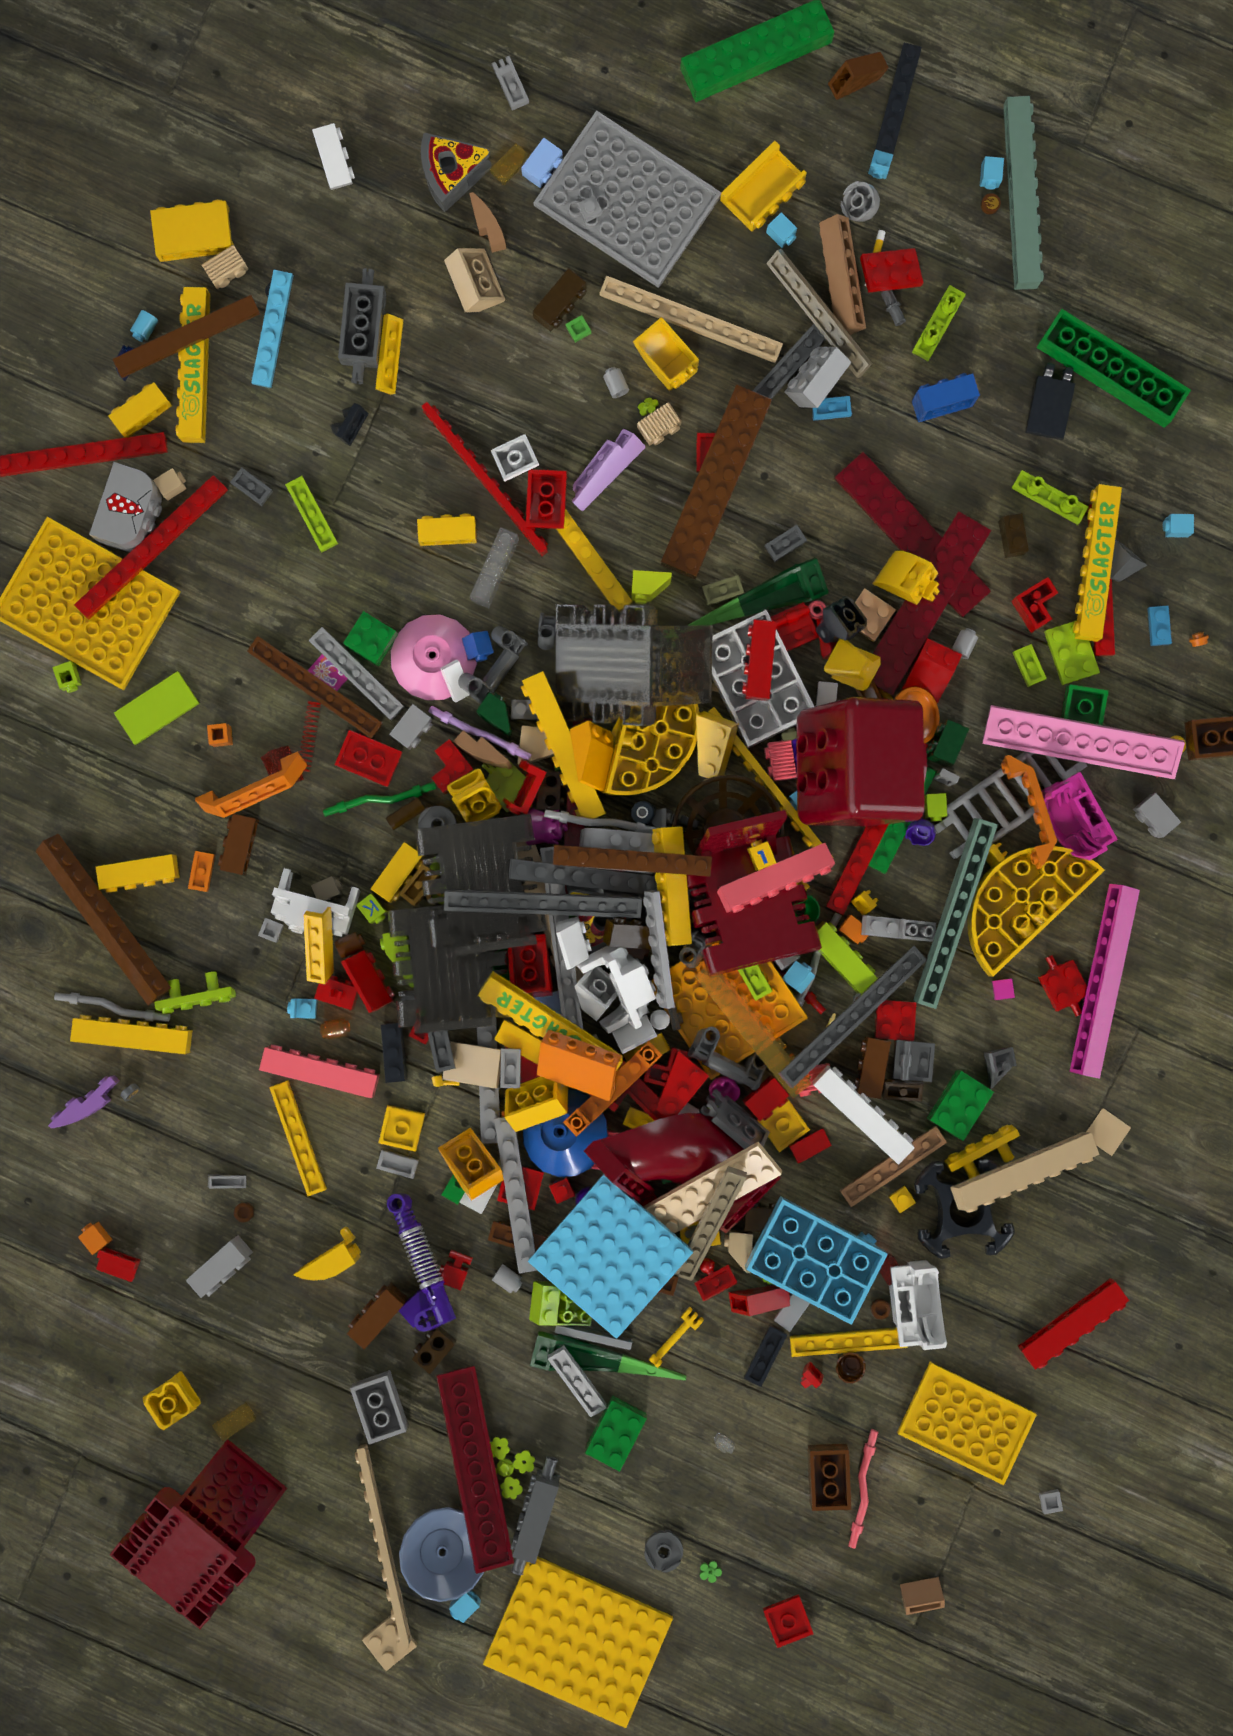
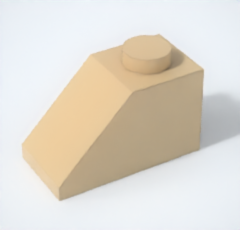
[724,1230,753,1273]

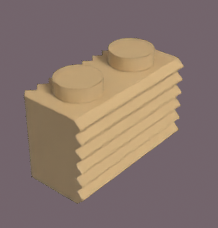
[202,245,248,289]
[637,402,681,446]

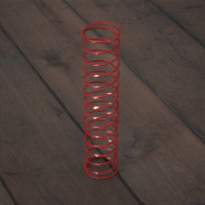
[299,701,321,771]

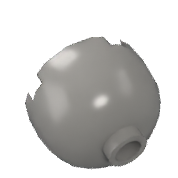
[841,181,880,222]

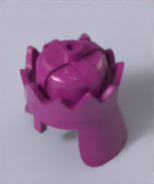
[525,808,568,846]

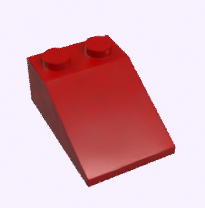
[526,469,567,529]
[900,638,962,704]
[507,934,553,998]

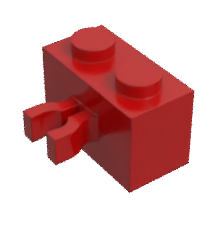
[314,975,358,1010]

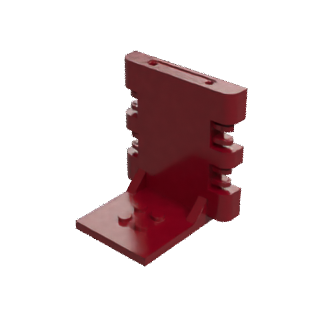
[686,810,822,977]
[109,1439,287,1629]

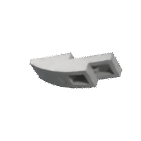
[861,915,936,942]

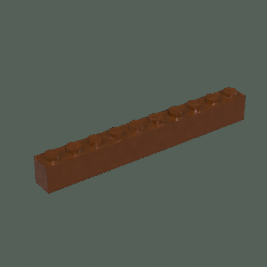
[35,834,171,1006]

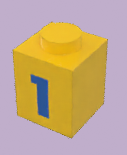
[747,839,776,871]

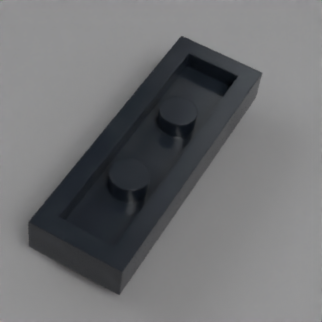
[744,1325,787,1387]

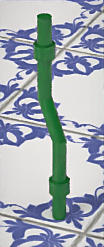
[323,782,437,817]

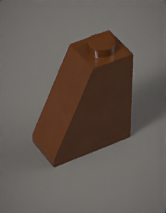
[828,52,889,100]

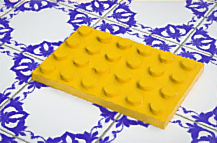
[897,1362,1037,1485]

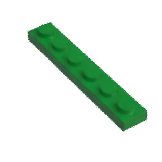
[868,767,937,874]

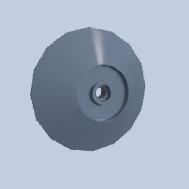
[399,1507,484,1602]

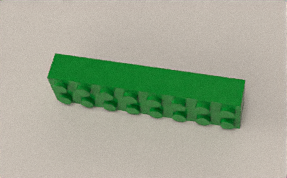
[680,0,835,103]
[1036,309,1191,428]

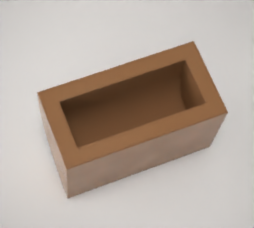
[900,1577,945,1615]

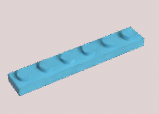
[251,270,294,388]

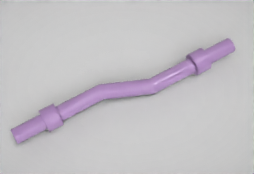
[428,706,532,761]

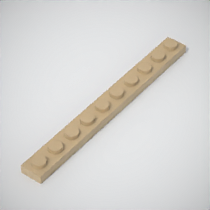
[600,276,783,363]
[355,1444,412,1647]

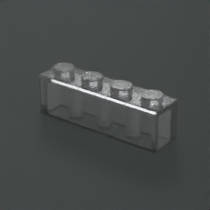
[470,527,519,609]

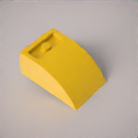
[633,317,699,391]
[872,551,939,605]
[293,1227,361,1281]

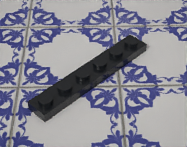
[874,42,922,155]

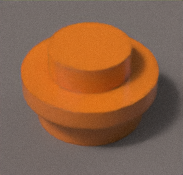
[1189,632,1209,647]

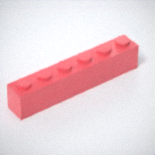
[717,843,835,913]
[259,1044,380,1098]

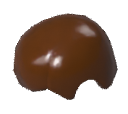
[836,1351,866,1384]

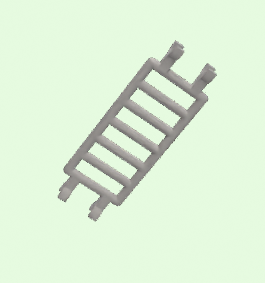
[934,751,1087,859]

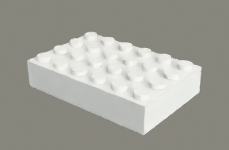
[696,610,814,749]

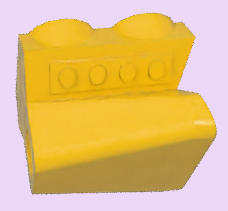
[824,639,880,691]
[447,769,502,826]
[143,1371,201,1430]

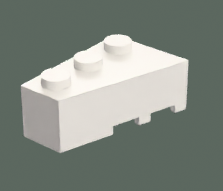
[312,123,355,190]

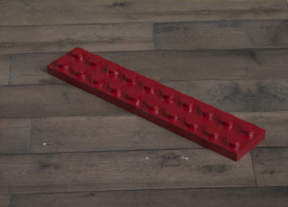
[834,452,991,617]
[873,511,992,696]
[436,1366,514,1574]

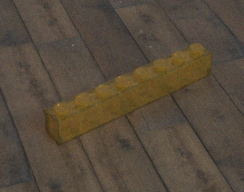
[694,966,811,1098]

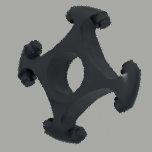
[914,1158,1015,1259]

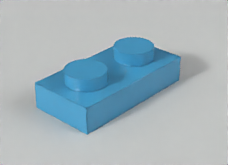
[812,396,852,421]
[1147,606,1172,646]

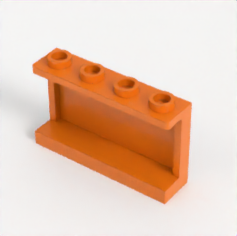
[537,1030,621,1101]

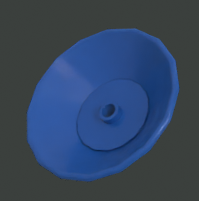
[523,1088,608,1177]

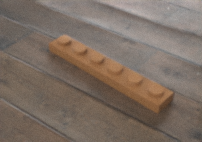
[840,1126,947,1207]

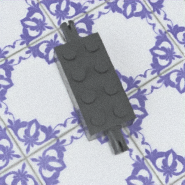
[338,268,387,384]
[510,1456,560,1575]

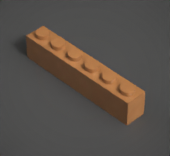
[819,214,866,335]

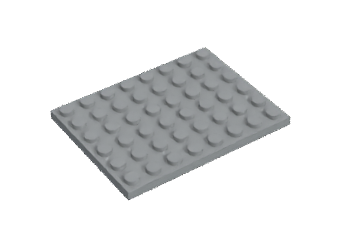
[534,110,722,288]

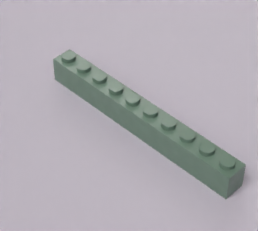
[1003,96,1044,290]
[913,818,997,1009]

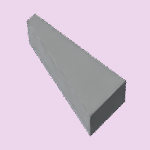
[207,1174,246,1189]

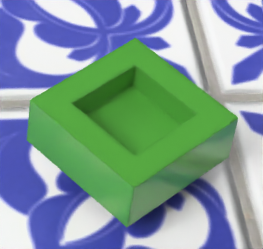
[565,315,591,343]

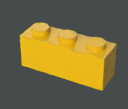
[108,382,172,438]
[417,514,477,546]
[371,842,425,903]

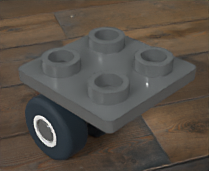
[631,801,674,828]

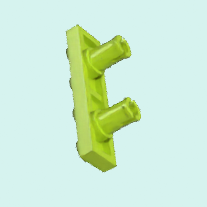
[912,285,966,361]
[1012,470,1088,525]
[154,972,236,1014]

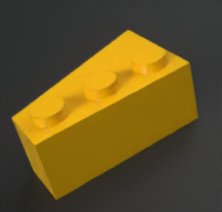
[696,711,739,778]

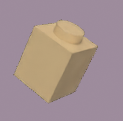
[153,468,187,501]

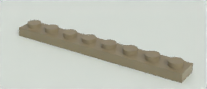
[766,249,873,378]
[674,1166,747,1281]

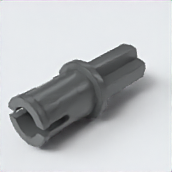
[881,290,906,326]

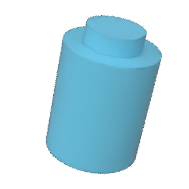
[130,310,158,342]

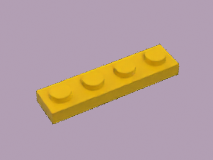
[376,314,403,395]

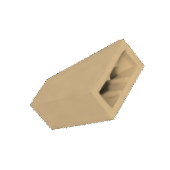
[517,726,555,766]

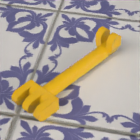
[649,1307,704,1368]

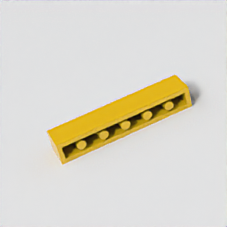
[652,827,692,946]
[70,1014,193,1054]

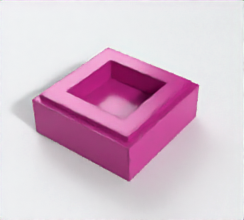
[992,978,1015,1000]

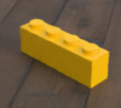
[96,854,180,893]

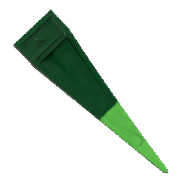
[679,557,829,633]
[530,1331,686,1380]

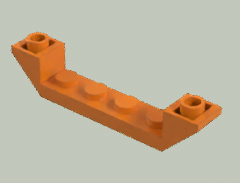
[195,751,307,818]
[1001,755,1057,869]
[563,1041,662,1137]

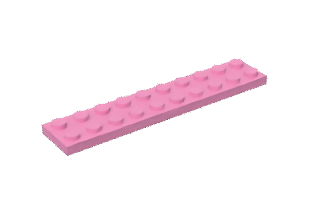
[982,705,1185,779]

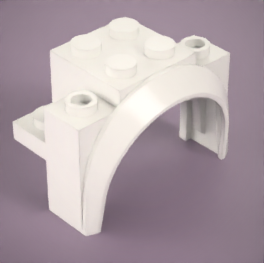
[271,868,361,937]
[576,945,656,1033]
[889,1260,947,1350]

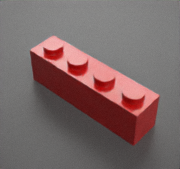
[742,619,777,701]

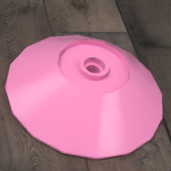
[391,615,477,701]

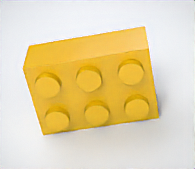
[504,1077,568,1132]

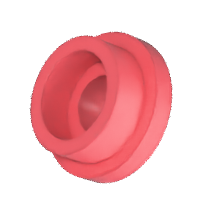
[808,600,826,620]

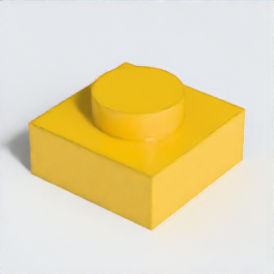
[888,1186,916,1213]

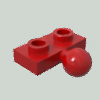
[694,1258,738,1301]

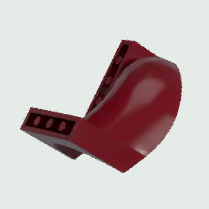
[584,1113,781,1233]

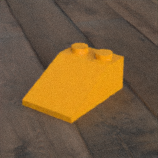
[570,720,614,791]
[438,1127,504,1201]

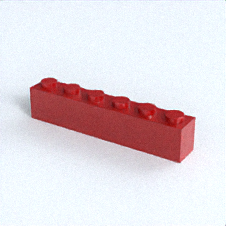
[1017,1278,1129,1370]

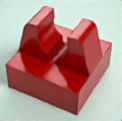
[800,1362,824,1389]

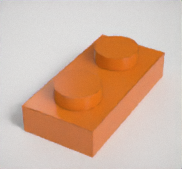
[188,851,215,892]

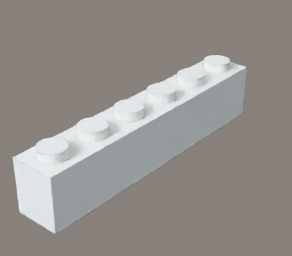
[812,1065,915,1165]

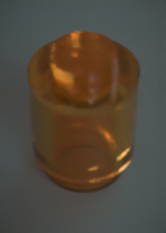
[320,1017,350,1040]

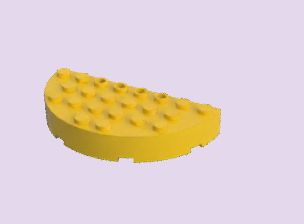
[602,642,700,796]
[967,846,1105,976]

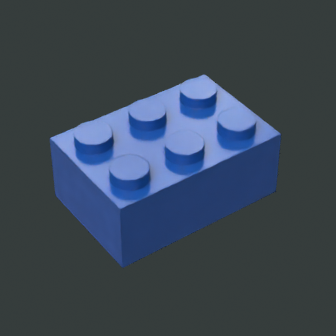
[912,373,980,423]

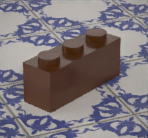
[218,814,259,876]
[854,1037,891,1099]

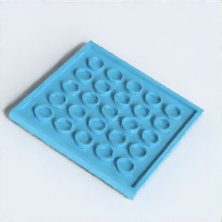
[528,1174,693,1339]

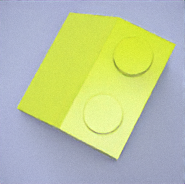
[631,570,672,604]

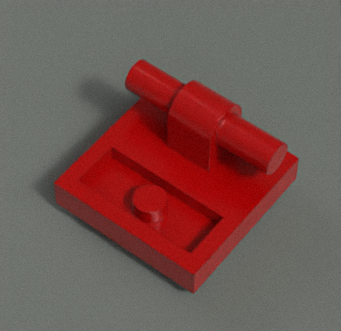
[770,602,819,652]

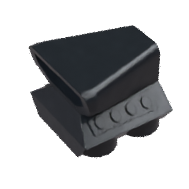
[816,596,867,643]

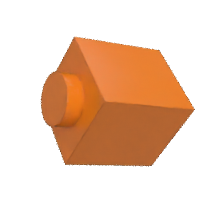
[207,723,233,747]
[837,915,869,944]
[78,1222,113,1255]

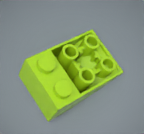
[529,1281,592,1326]

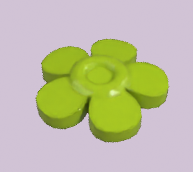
[638,398,659,416]

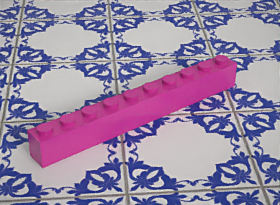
[1069,884,1140,1079]

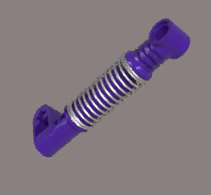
[387,1193,456,1332]

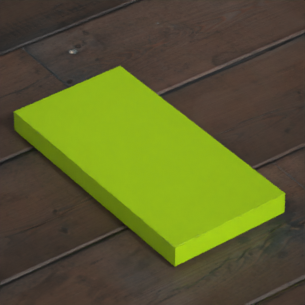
[114,671,200,745]

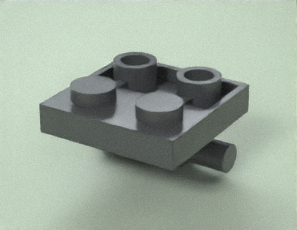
[892,1040,935,1082]

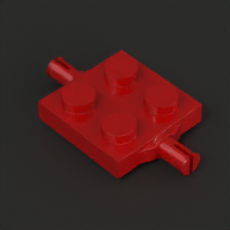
[1038,955,1087,1017]

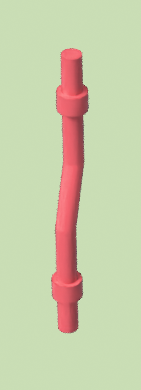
[848,1429,878,1548]

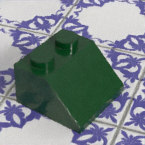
[476,693,512,737]

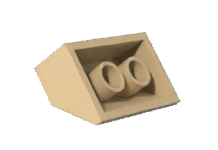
[444,248,505,312]

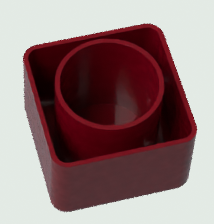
[796,697,927,827]

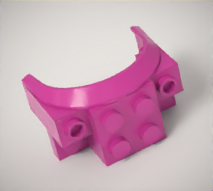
[1041,772,1118,861]

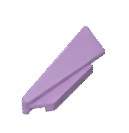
[572,429,645,511]

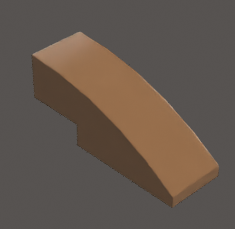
[470,192,506,252]
[453,730,513,769]

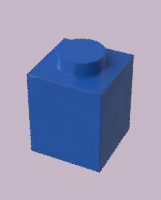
[462,631,494,662]

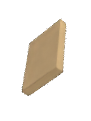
[443,1041,501,1088]

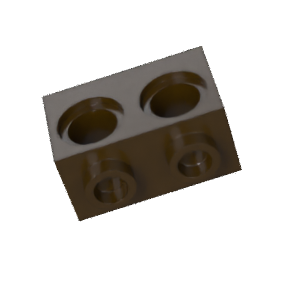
[537,771,565,812]
[412,1326,457,1374]

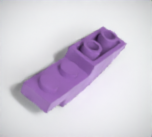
[48,1075,120,1128]

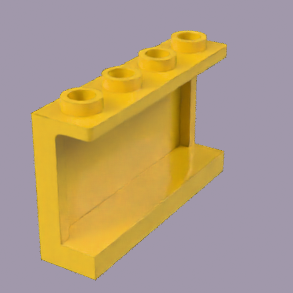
[720,141,807,231]
[150,200,234,262]

